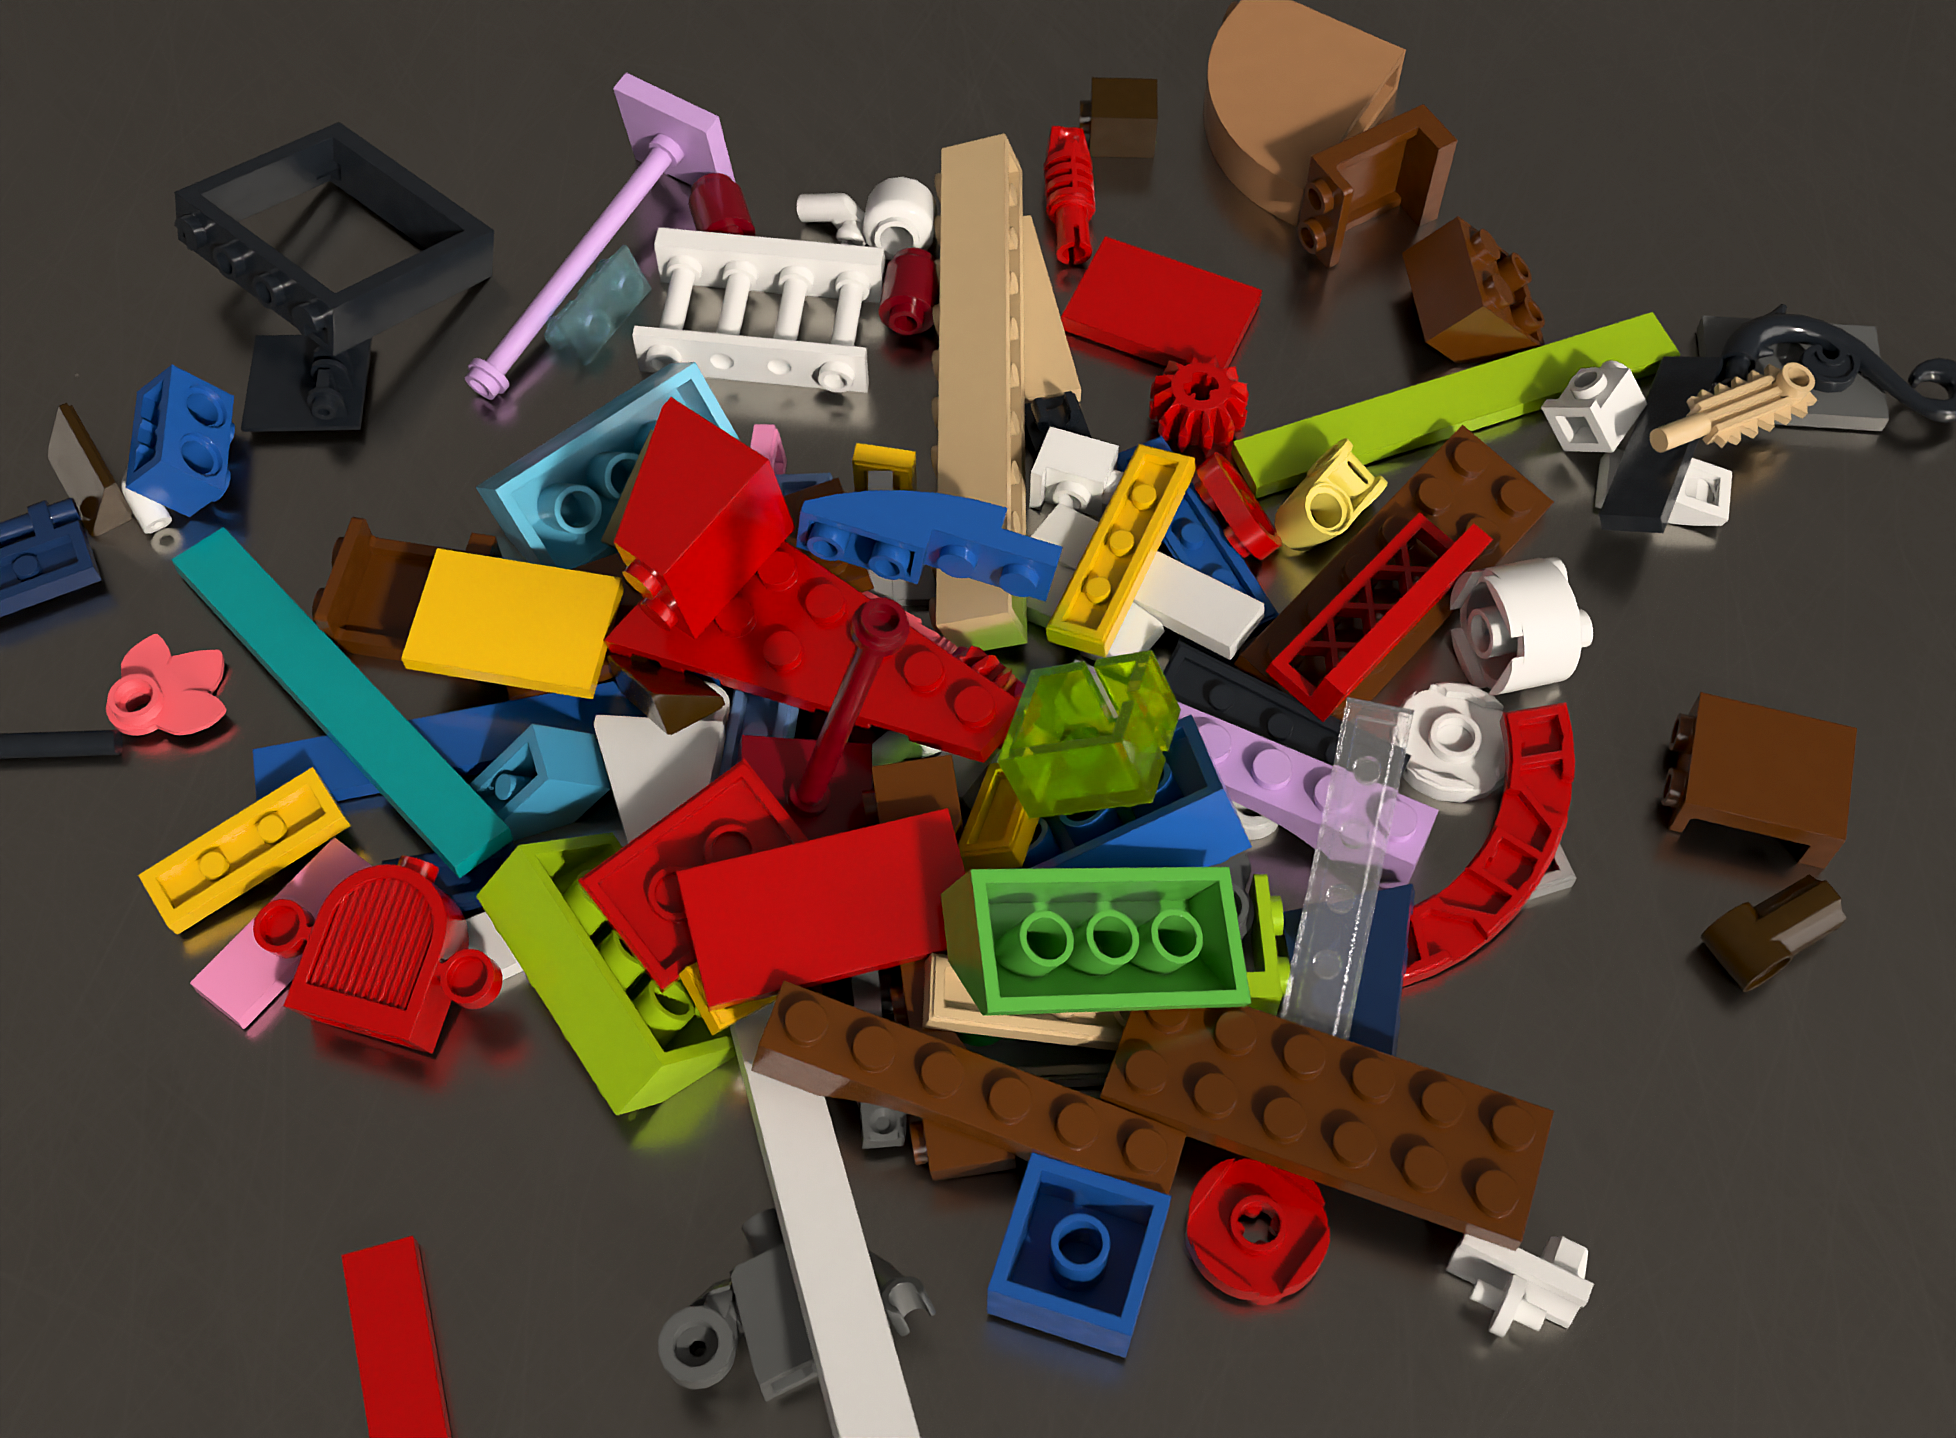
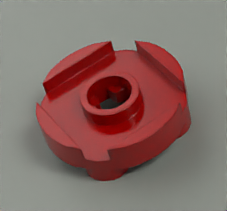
[1185,1158,1330,1305]

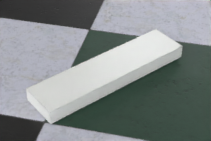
[1031,503,1265,660]

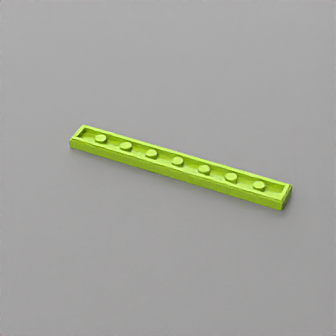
[1231,312,1681,499]

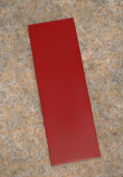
[341,1236,452,1438]

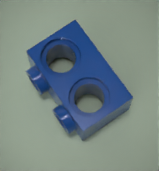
[125,365,235,517]

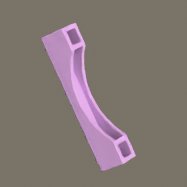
[1047,659,1439,889]

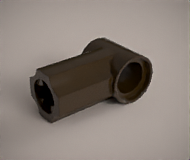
[1700,874,1847,992]

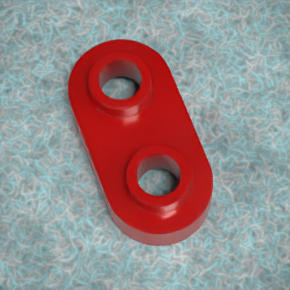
[1194,452,1282,560]

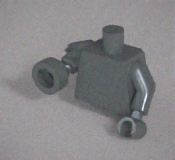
[658,1208,936,1402]

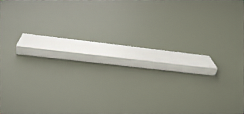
[730,1002,920,1438]

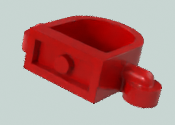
[253,855,503,1054]

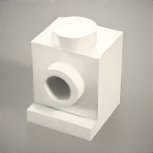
[1541,360,1647,452]
[1029,426,1124,518]

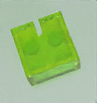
[997,650,1181,819]

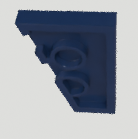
[1283,883,1415,1057]

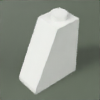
[594,715,726,843]

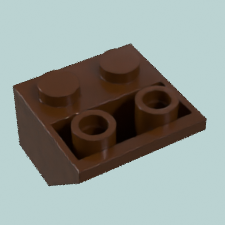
[1402,216,1545,364]

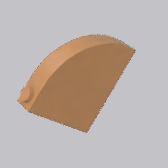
[1203,0,1406,227]

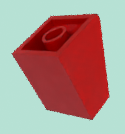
[614,397,795,640]

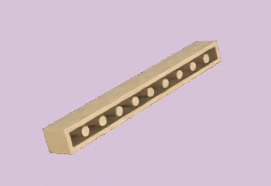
[929,133,1027,651]

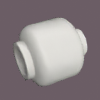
[862,177,938,260]

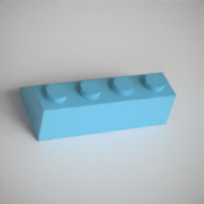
[476,362,740,569]

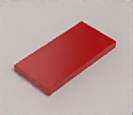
[676,808,966,1012]

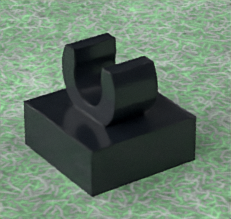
[1025,391,1092,464]

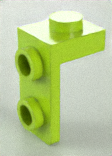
[1246,874,1291,1016]

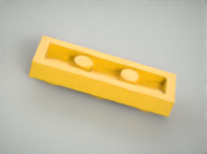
[138,767,351,935]

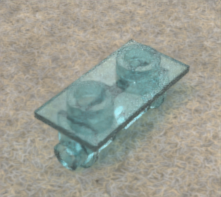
[544,245,652,366]

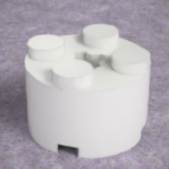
[1450,557,1593,695]

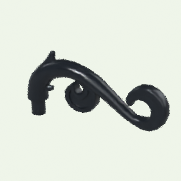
[1721,304,1956,423]

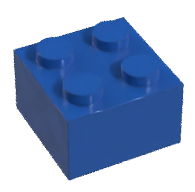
[987,1152,1172,1358]

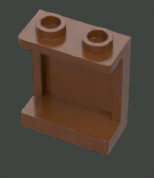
[1297,104,1458,268]
[312,517,503,661]
[1662,692,1857,869]

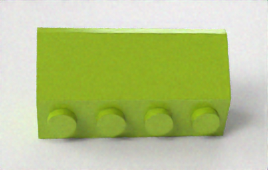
[476,832,737,1116]

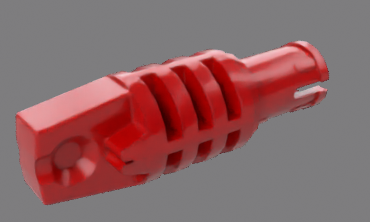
[1043,126,1095,265]

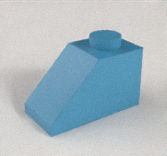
[469,724,611,841]

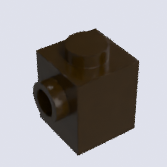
[1079,77,1158,158]

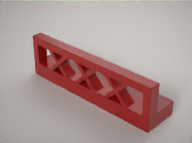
[1265,512,1493,722]

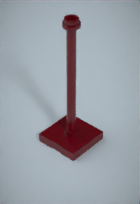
[738,597,910,840]

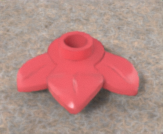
[106,634,227,736]

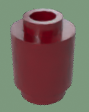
[688,173,756,236]
[879,248,940,335]

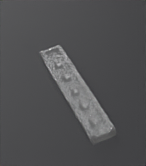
[1280,697,1414,1040]

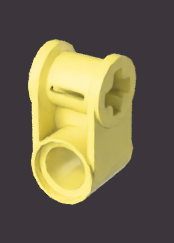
[1275,438,1388,552]

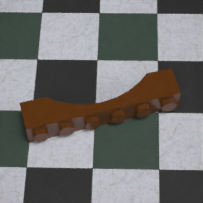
[862,754,1016,1182]
[751,981,1187,1195]

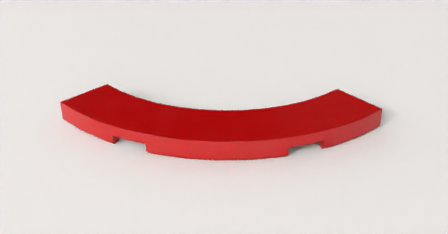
[1402,702,1575,987]

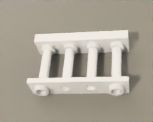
[632,227,885,393]

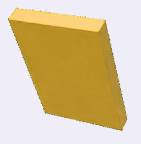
[401,548,624,699]

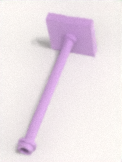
[465,73,736,400]

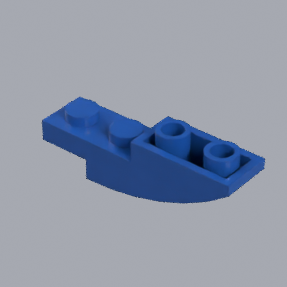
[796,490,1063,602]

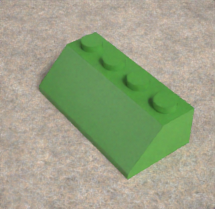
[941,867,1251,1016]

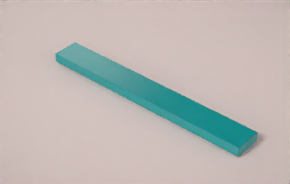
[171,527,513,878]

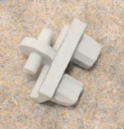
[1446,1234,1594,1338]

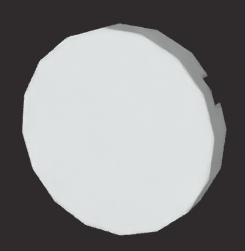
[1389,681,1505,803]

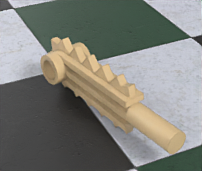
[1650,362,1817,452]

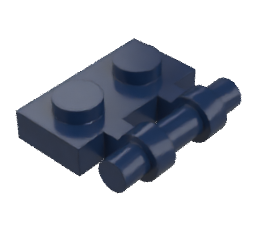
[0,497,102,617]

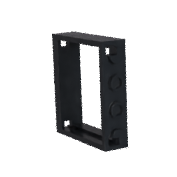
[174,122,494,356]

